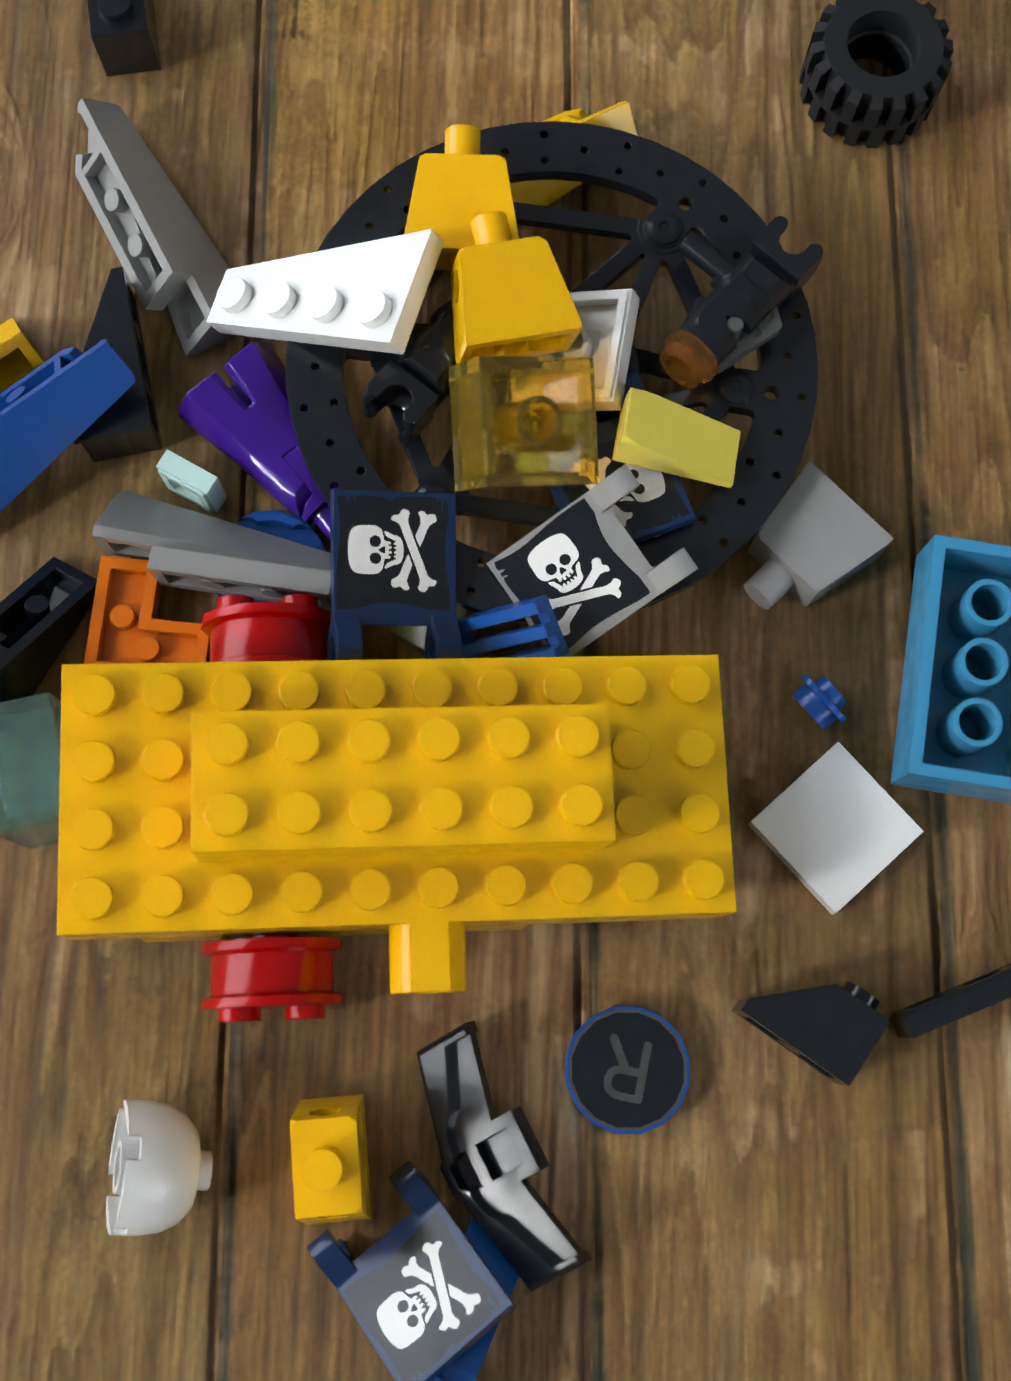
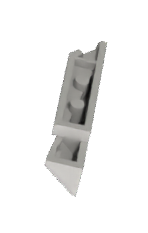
[75,98,239,356]
[92,491,331,610]

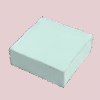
[156,449,228,514]

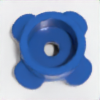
[792,674,848,730]

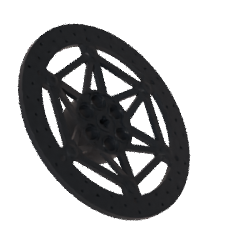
[286,121,818,622]

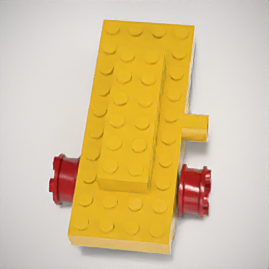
[57,594,737,1023]

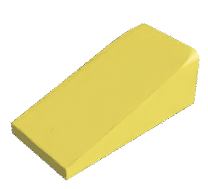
[612,387,741,488]

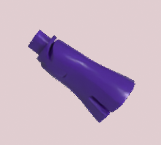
[179,342,338,539]

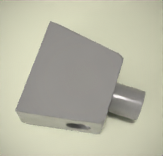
[743,461,894,610]

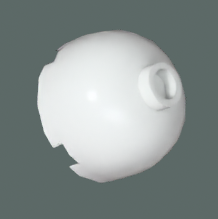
[106,1099,213,1236]

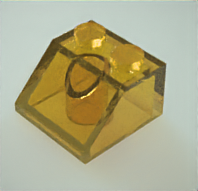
[449,356,599,492]

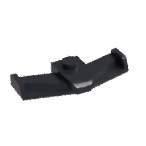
[416,1021,592,1292]

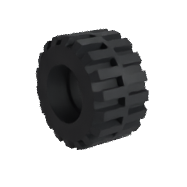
[799,0,954,148]

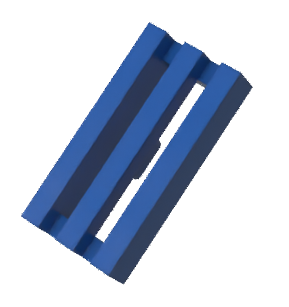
[457,594,569,658]

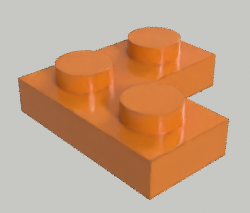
[84,556,210,664]

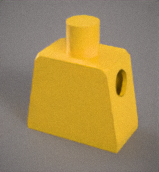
[404,124,519,270]
[451,211,583,368]
[290,1094,372,1225]

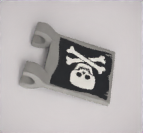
[486,464,698,657]

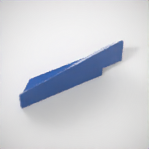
[0,339,135,512]

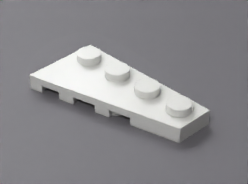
[206,229,444,355]

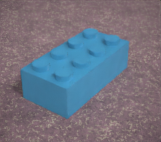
[890,535,1011,804]

